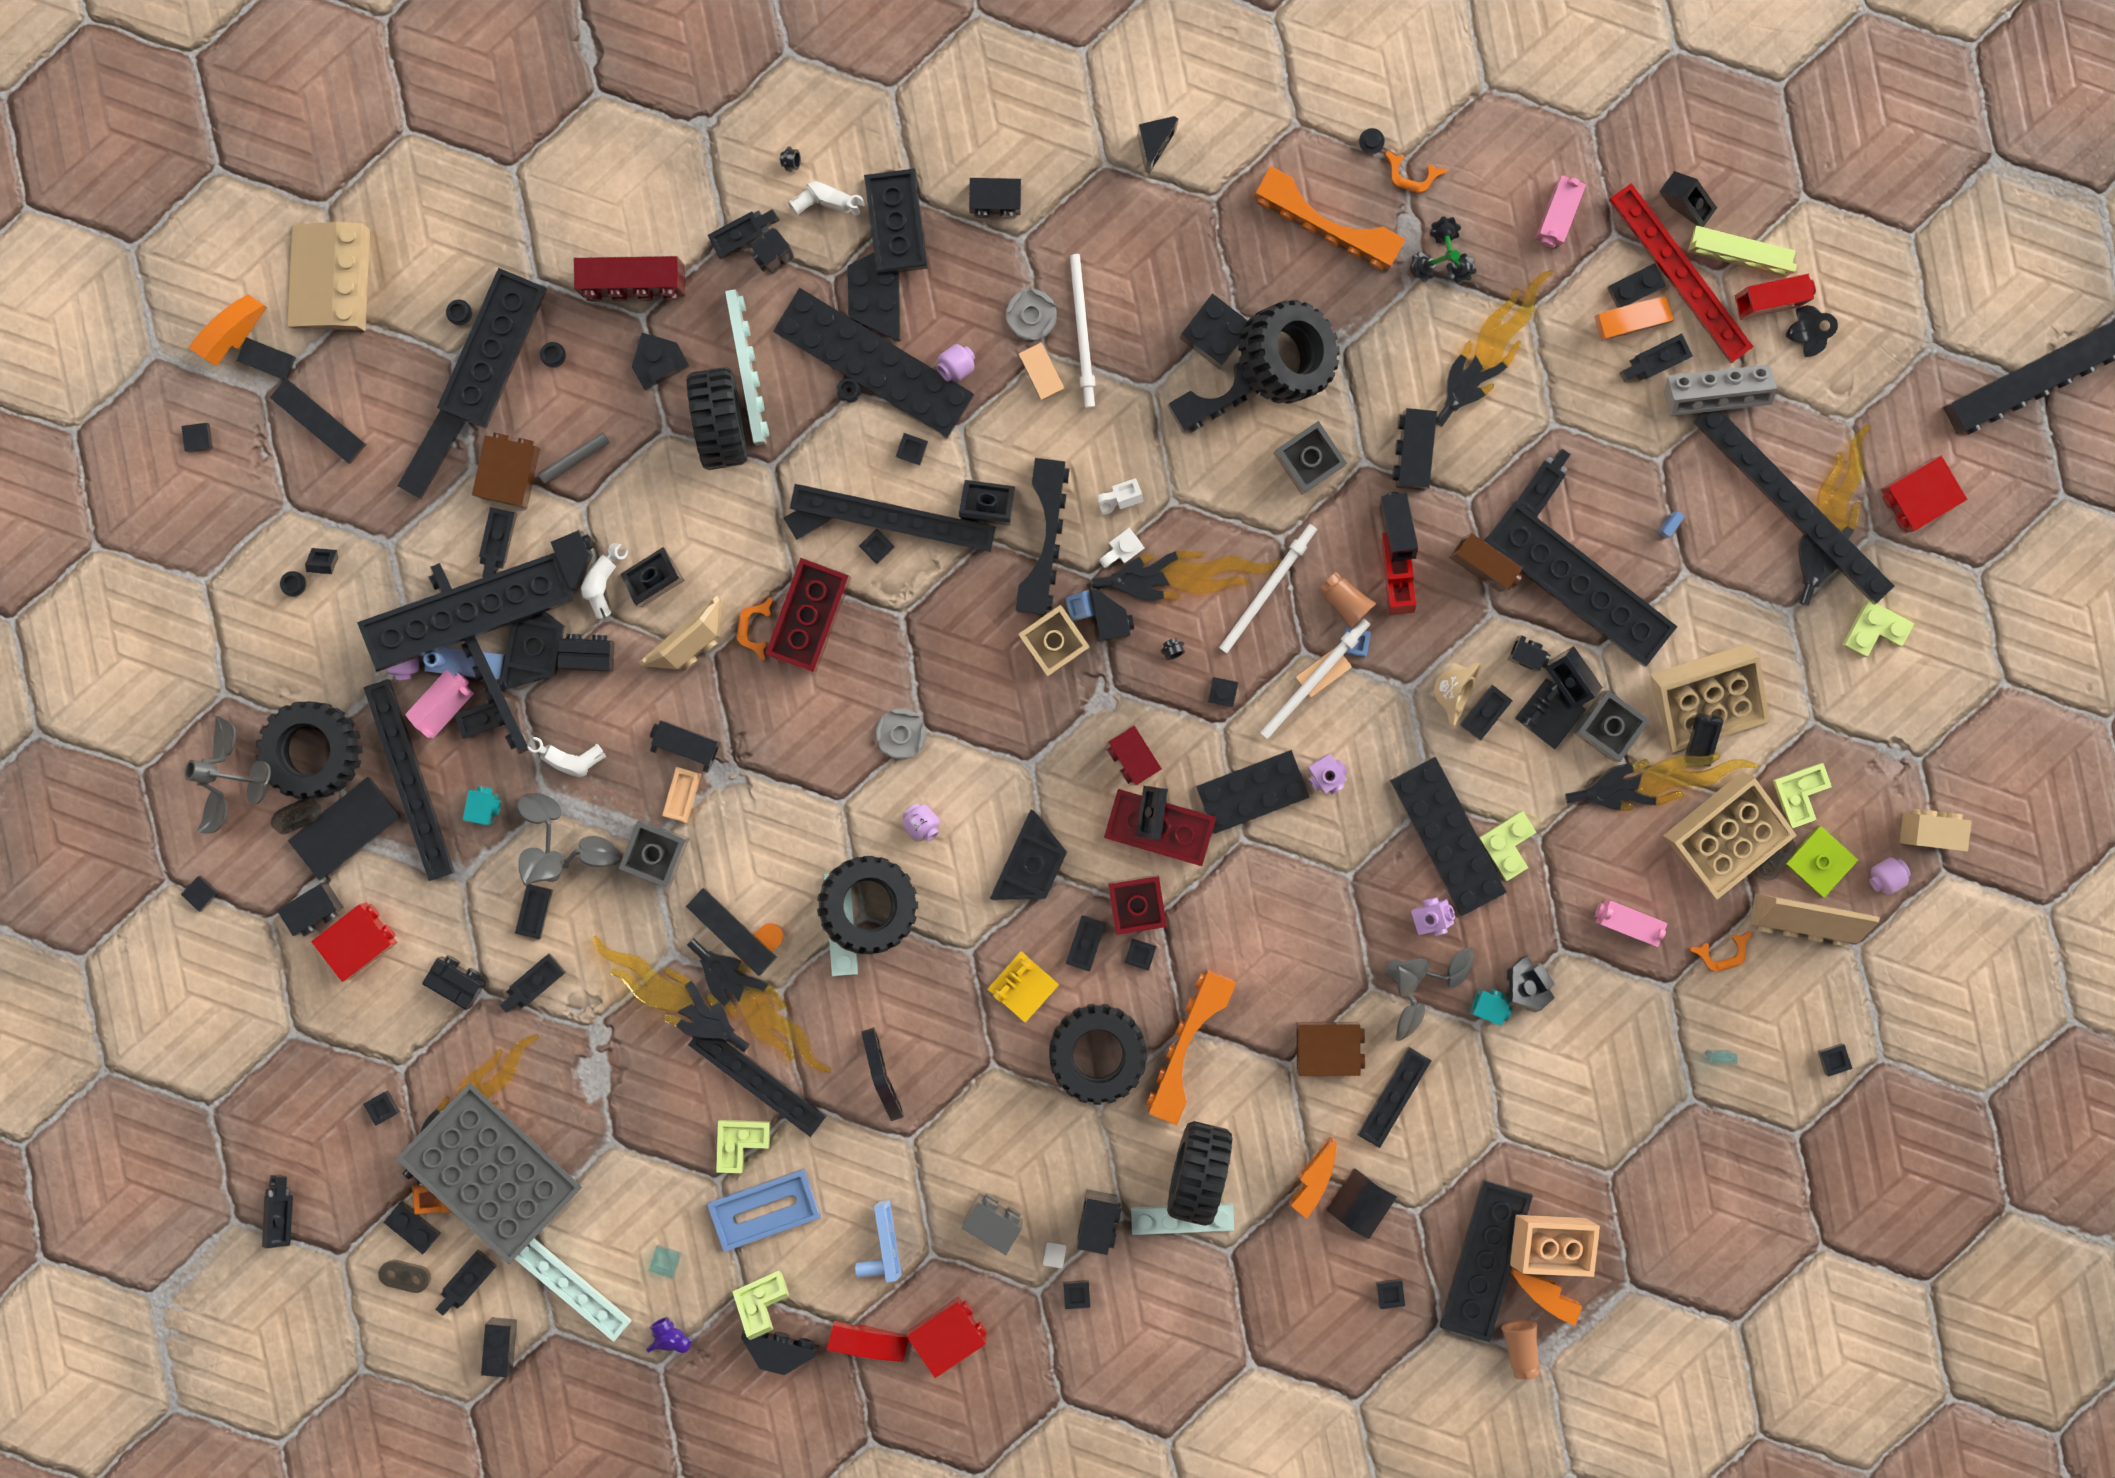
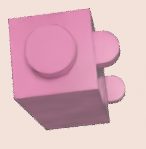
[1535,175,1586,248]
[405,669,474,739]
[1595,899,1668,947]

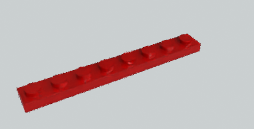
[1609,183,1754,363]

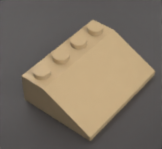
[288,222,370,331]
[1650,644,1770,752]
[1663,771,1797,900]
[1750,893,1880,947]

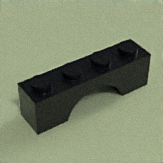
[1167,362,1261,433]

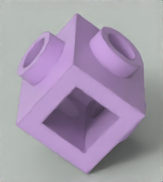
[1307,753,1347,795]
[1411,897,1455,936]

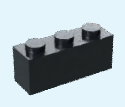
[1392,408,1437,490]

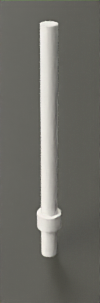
[1070,254,1096,408]
[1219,524,1317,653]
[1260,618,1371,739]

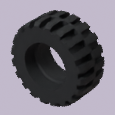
[1238,300,1340,404]
[686,367,748,470]
[256,701,363,799]
[817,856,918,954]
[1049,1003,1147,1105]
[1167,1121,1233,1226]

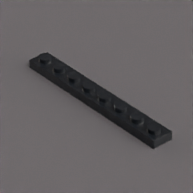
[789,484,996,552]
[428,563,528,755]
[363,679,455,881]

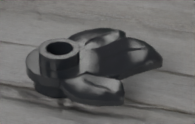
[1785,305,1838,357]

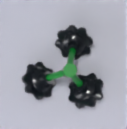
[1410,216,1477,284]

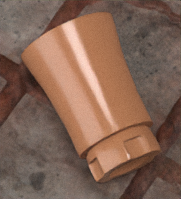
[1319,572,1377,629]
[1501,1320,1540,1380]

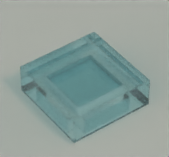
[1705,1050,1737,1064]
[648,1245,682,1279]

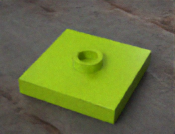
[1784,826,1858,898]

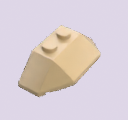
[638,596,723,670]

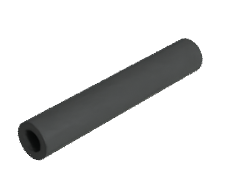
[538,432,610,484]

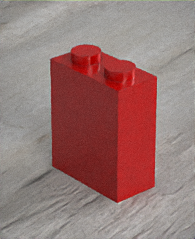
[1734,273,1816,320]
[1880,455,1968,533]
[311,902,398,982]
[906,1296,988,1378]

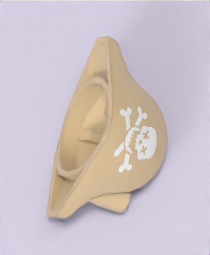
[1434,663,1482,726]

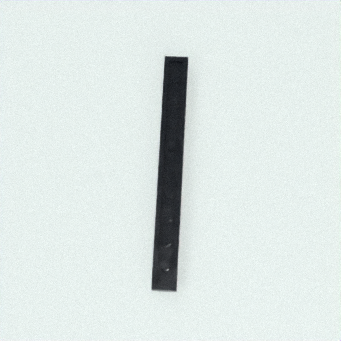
[1693,410,1895,605]

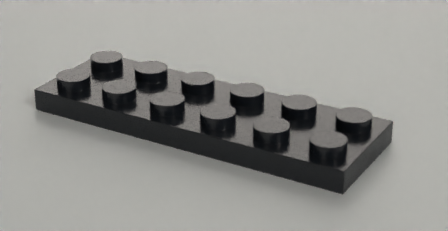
[437,268,547,429]
[1389,757,1507,916]
[1439,1179,1533,1342]

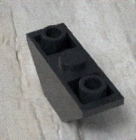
[741,1330,819,1375]

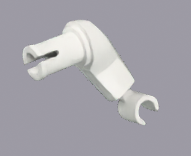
[788,181,865,216]
[581,543,628,619]
[528,737,606,777]

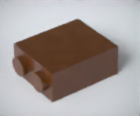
[472,432,540,508]
[1449,533,1523,592]
[1296,1022,1365,1076]

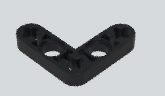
[862,1027,904,1121]

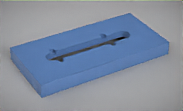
[707,1169,821,1252]

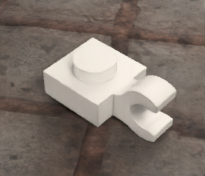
[1097,478,1144,515]
[1099,528,1144,568]

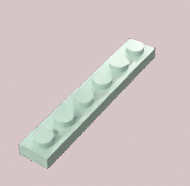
[725,289,769,446]
[515,1239,631,1342]

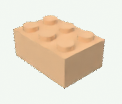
[1510,1215,1600,1277]

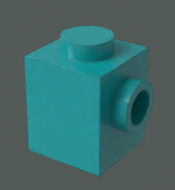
[463,786,501,825]
[1469,988,1512,1026]

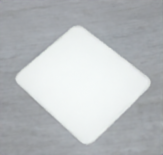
[1043,1242,1066,1268]

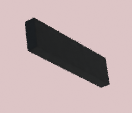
[270,378,367,464]
[397,410,466,499]
[686,888,777,976]
[1357,1047,1432,1148]

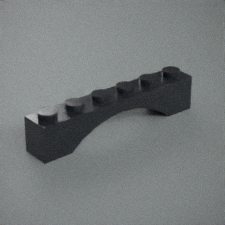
[1015,458,1070,615]

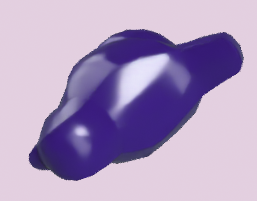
[646,1317,693,1353]

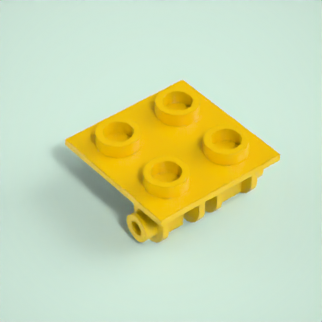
[988,951,1059,1023]

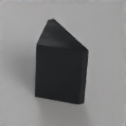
[1137,116,1179,174]
[958,480,1015,526]
[621,547,685,607]
[1326,1168,1397,1239]

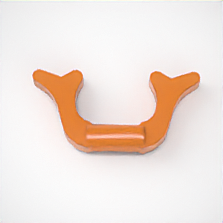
[1385,151,1447,194]
[737,598,773,661]
[1689,931,1752,972]

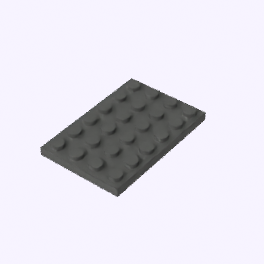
[396,1082,582,1264]

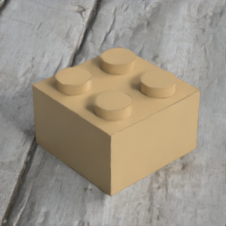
[1018,605,1090,677]
[1899,809,1972,851]

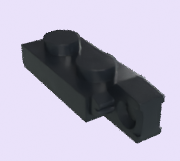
[707,209,779,259]
[1620,333,1693,382]
[1516,448,1571,517]
[479,507,517,578]
[500,953,566,1013]
[262,1174,293,1248]
[435,1249,497,1316]

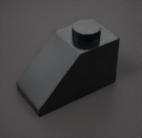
[1659,171,1717,227]
[550,530,594,591]
[1091,589,1134,641]

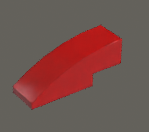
[1381,533,1417,615]
[827,1320,909,1362]

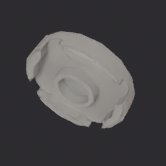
[1006,289,1057,341]
[876,709,927,759]

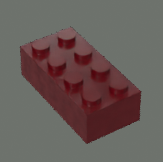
[574,256,685,302]
[765,558,851,673]

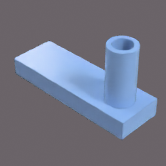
[423,648,505,680]
[855,1200,902,1282]

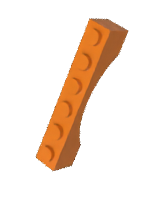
[1254,166,1406,271]
[1145,969,1236,1125]

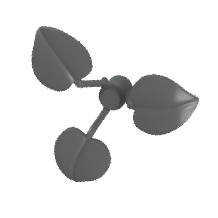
[185,716,271,834]
[518,793,622,886]
[1385,947,1474,1041]

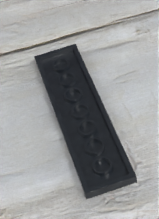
[773,288,974,438]
[1484,501,1678,667]
[357,553,574,672]

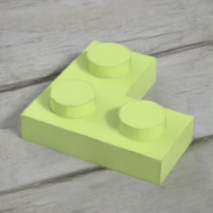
[1842,600,1914,657]
[1772,763,1832,828]
[1478,811,1537,881]
[716,1120,770,1173]
[732,1271,789,1340]

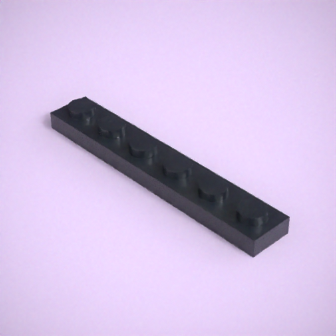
[688,1038,827,1137]

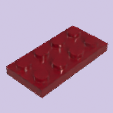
[1104,789,1217,866]

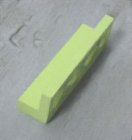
[1688,226,1797,277]

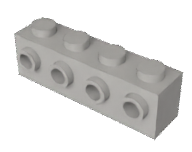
[1664,364,1777,416]

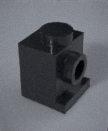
[1507,635,1551,672]

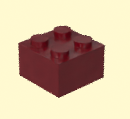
[1106,725,1162,786]
[1108,875,1167,935]

